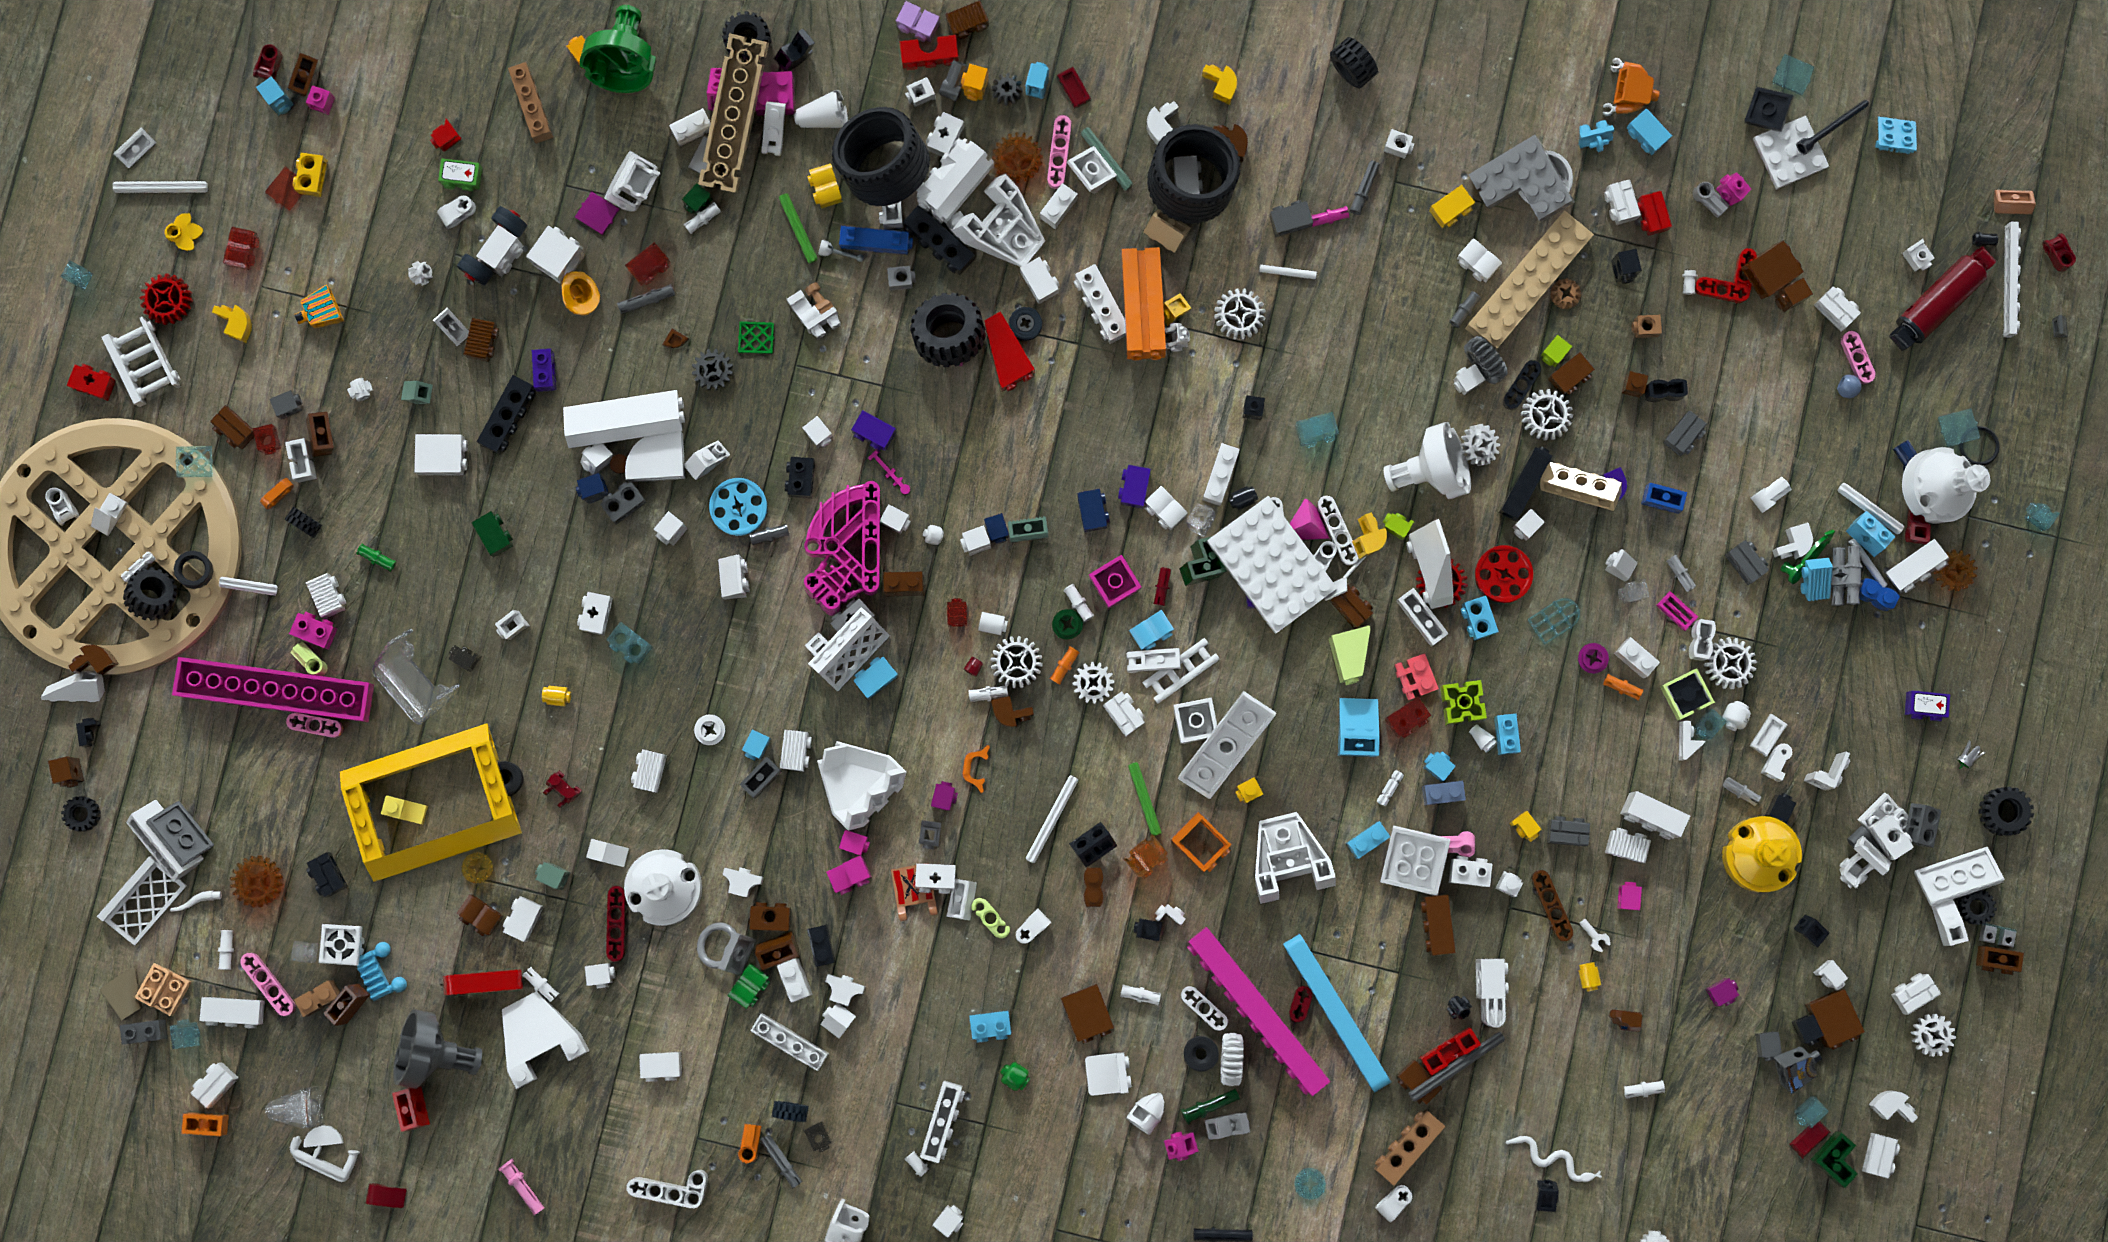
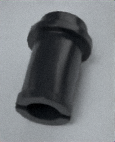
[1972,231,1998,247]

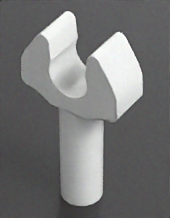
[1579,919,1610,952]

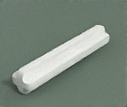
[219,577,278,595]

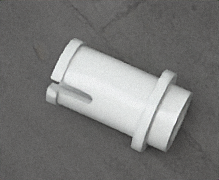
[1682,270,1698,295]
[905,1151,929,1177]

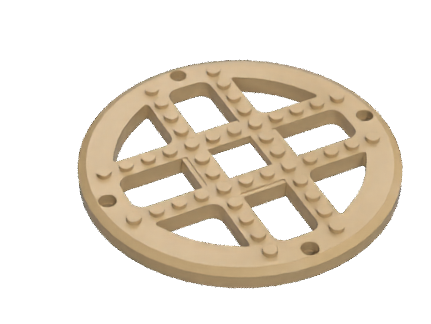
[0,418,242,675]

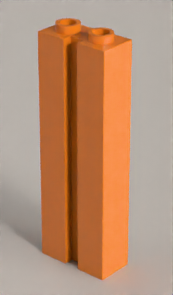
[1121,247,1166,361]

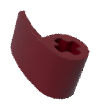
[365,1183,407,1208]

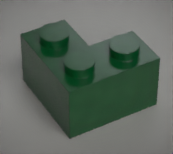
[1179,536,1227,586]
[1810,1131,1858,1188]

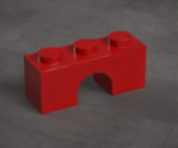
[900,35,959,70]
[1419,1027,1481,1076]

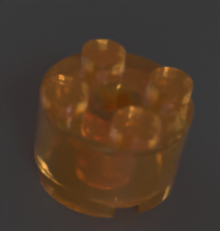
[1123,834,1168,879]

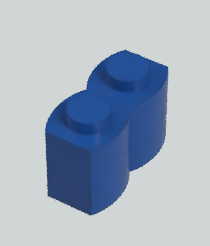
[1859,578,1900,611]

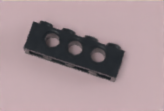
[903,205,975,275]
[477,375,536,455]

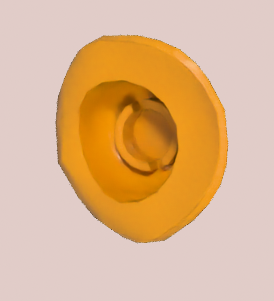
[562,271,600,315]

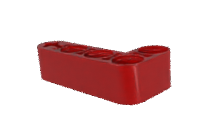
[443,969,523,995]

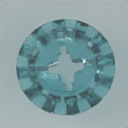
[1294,1168,1326,1200]

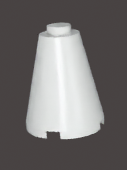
[794,90,848,128]

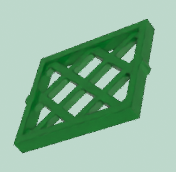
[738,321,774,354]

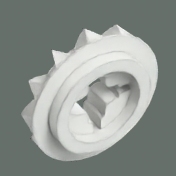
[694,715,726,745]

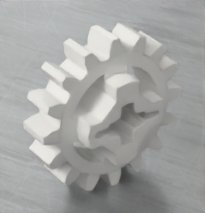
[1460,424,1500,466]
[1073,662,1114,704]
[1911,1014,1956,1057]

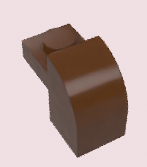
[1213,124,1248,162]
[68,645,119,675]
[991,696,1034,728]

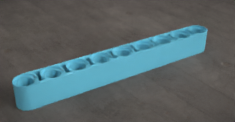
[1283,934,1391,1093]

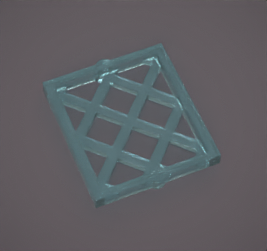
[175,446,213,477]

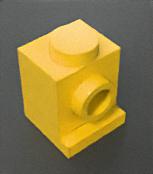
[1509,811,1542,842]

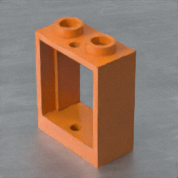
[1171,812,1231,873]

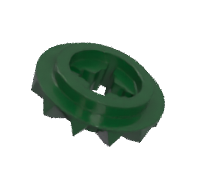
[1052,609,1083,640]

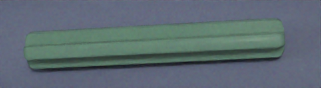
[1081,127,1133,190]

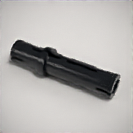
[1193,1227,1253,1242]

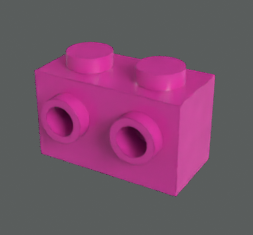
[289,611,338,650]

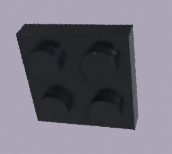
[1744,86,1794,132]

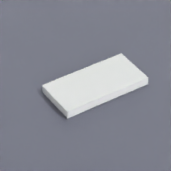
[1914,847,2005,906]

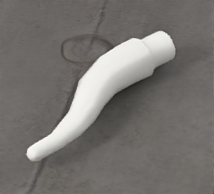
[170,891,222,912]

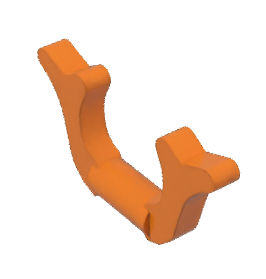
[962,745,990,793]

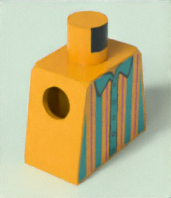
[294,285,344,328]

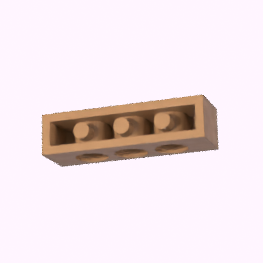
[508,62,554,144]
[1374,1110,1445,1185]

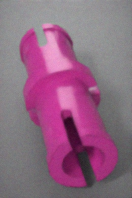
[1311,206,1349,227]

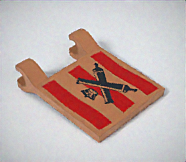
[891,863,938,921]

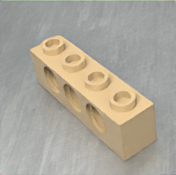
[1540,462,1622,511]

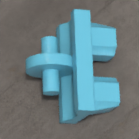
[1578,120,1614,152]

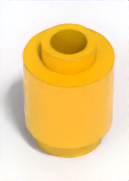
[542,686,571,706]
[1578,962,1601,992]

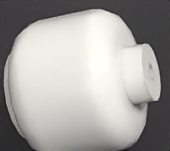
[923,525,944,545]

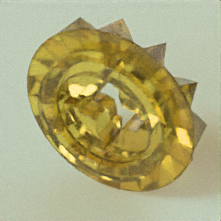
[462,852,493,883]

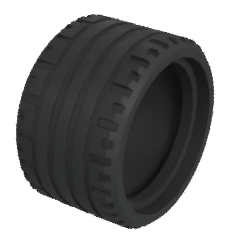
[832,107,930,206]
[1147,124,1241,224]

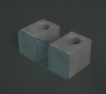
[1979,923,2017,947]

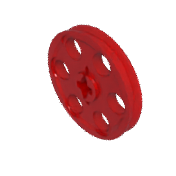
[1475,545,1533,603]

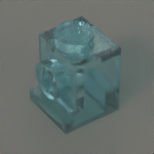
[2024,502,2060,531]

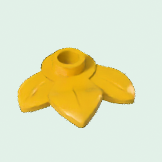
[165,213,204,251]

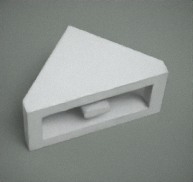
[433,308,469,346]
[586,839,629,867]

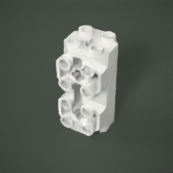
[916,138,994,224]

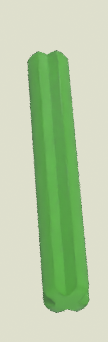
[779,193,817,263]
[1128,762,1161,837]

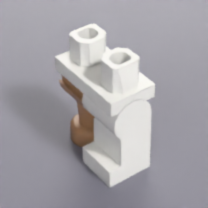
[787,282,841,339]

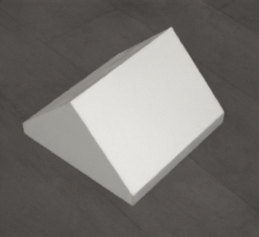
[1067,146,1117,194]

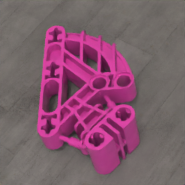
[804,481,880,616]

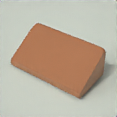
[1994,190,2036,214]

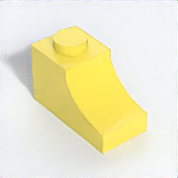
[381,795,428,825]

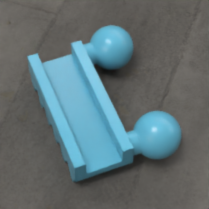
[357,942,407,1001]

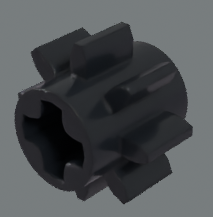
[1447,996,1472,1020]

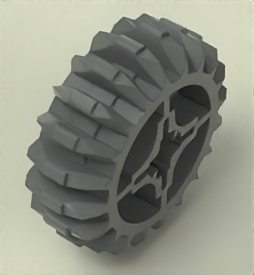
[1464,336,1508,384]

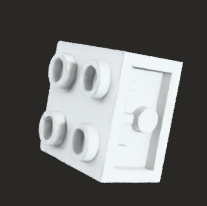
[1804,752,1850,791]

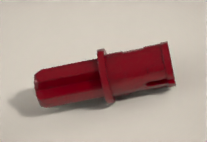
[1153,567,1171,606]

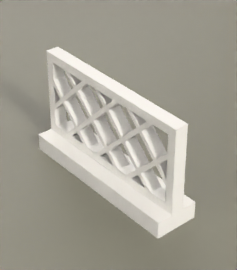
[808,607,890,691]
[97,855,187,946]

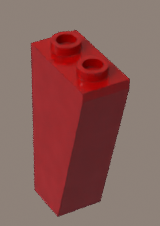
[984,311,1035,392]

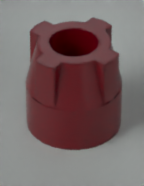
[963,656,983,677]

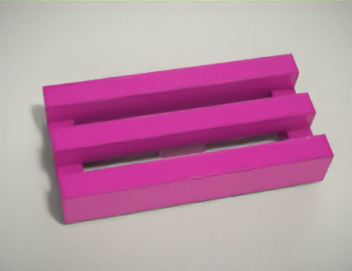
[1656,591,1698,631]

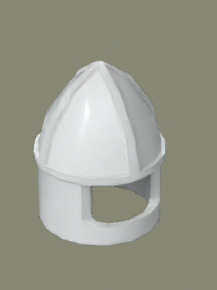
[1126,1093,1164,1135]

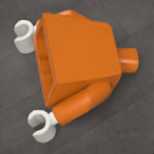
[1603,58,1660,116]

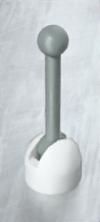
[818,240,864,262]

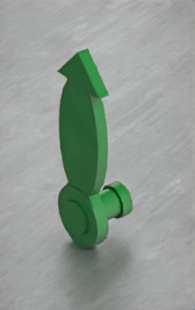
[1780,530,1835,584]

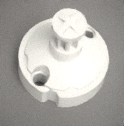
[1384,422,1471,499]
[1902,447,1990,524]
[624,849,702,926]

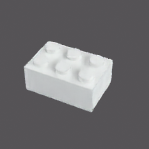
[1620,791,1690,840]

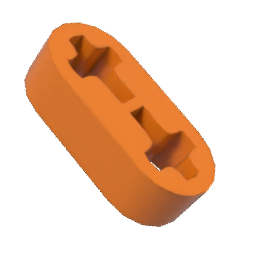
[260,478,294,509]

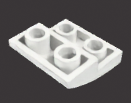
[1857,793,1908,842]

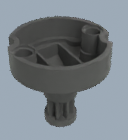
[393,1009,482,1089]

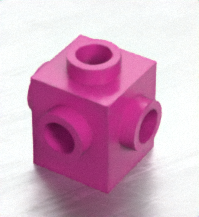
[1716,172,1751,206]
[1164,1131,1198,1161]

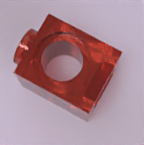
[253,424,281,455]
[947,598,967,627]

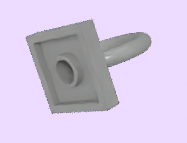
[697,922,756,976]

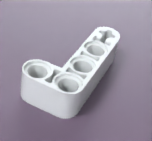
[627,1170,708,1208]

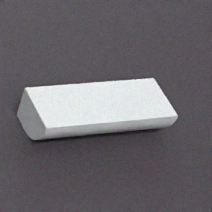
[126,800,203,882]

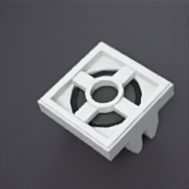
[319,924,364,966]

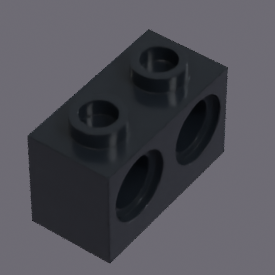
[1611,249,1642,284]
[1069,822,1118,868]

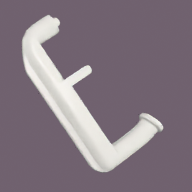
[290,1136,360,1182]

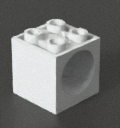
[526,226,585,285]

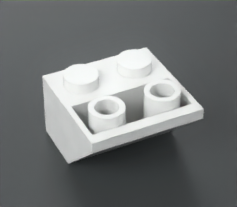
[718,555,749,599]

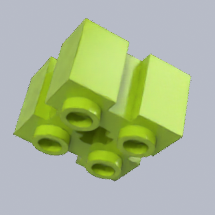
[1440,680,1487,725]

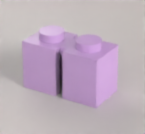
[896,1,940,42]

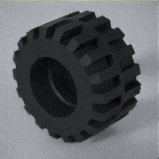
[722,11,771,62]
[1330,37,1378,89]
[123,567,177,621]
[1978,787,2034,836]

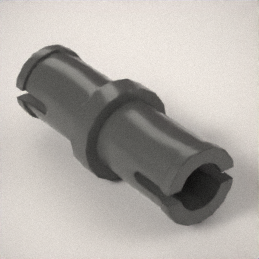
[1449,291,1481,328]
[749,524,789,546]

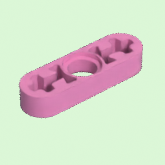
[1841,331,1875,384]
[286,713,343,738]

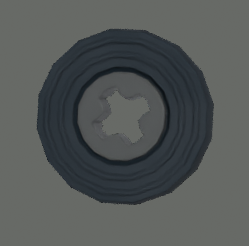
[1009,307,1043,341]

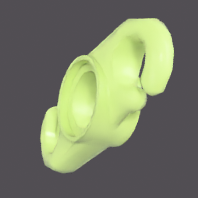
[971,898,1010,939]

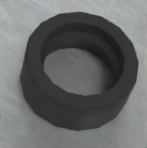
[174,551,213,589]

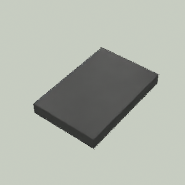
[146,801,214,867]

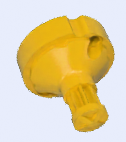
[1722,816,1802,892]

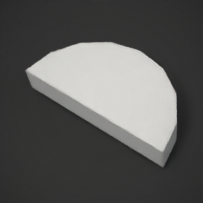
[304,1125,344,1147]

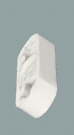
[1181,986,1228,1030]

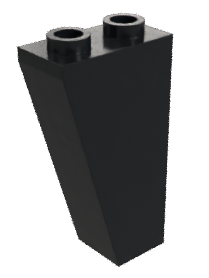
[1498,447,1553,521]

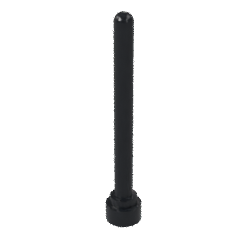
[1796,100,1869,155]

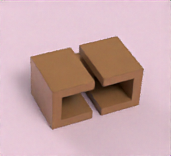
[294,980,340,1017]

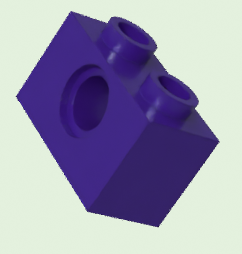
[532,349,556,392]

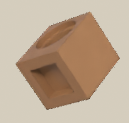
[1632,315,1662,338]

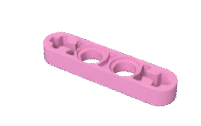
[1047,115,1071,189]
[240,953,296,1016]

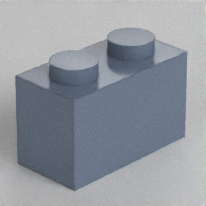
[1422,781,1466,806]

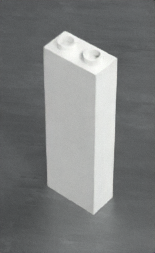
[563,390,685,448]

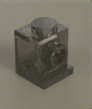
[448,645,482,672]
[804,1121,832,1153]

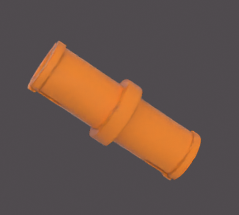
[1049,646,1080,685]
[1603,674,1644,701]

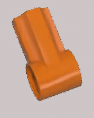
[738,1124,762,1163]

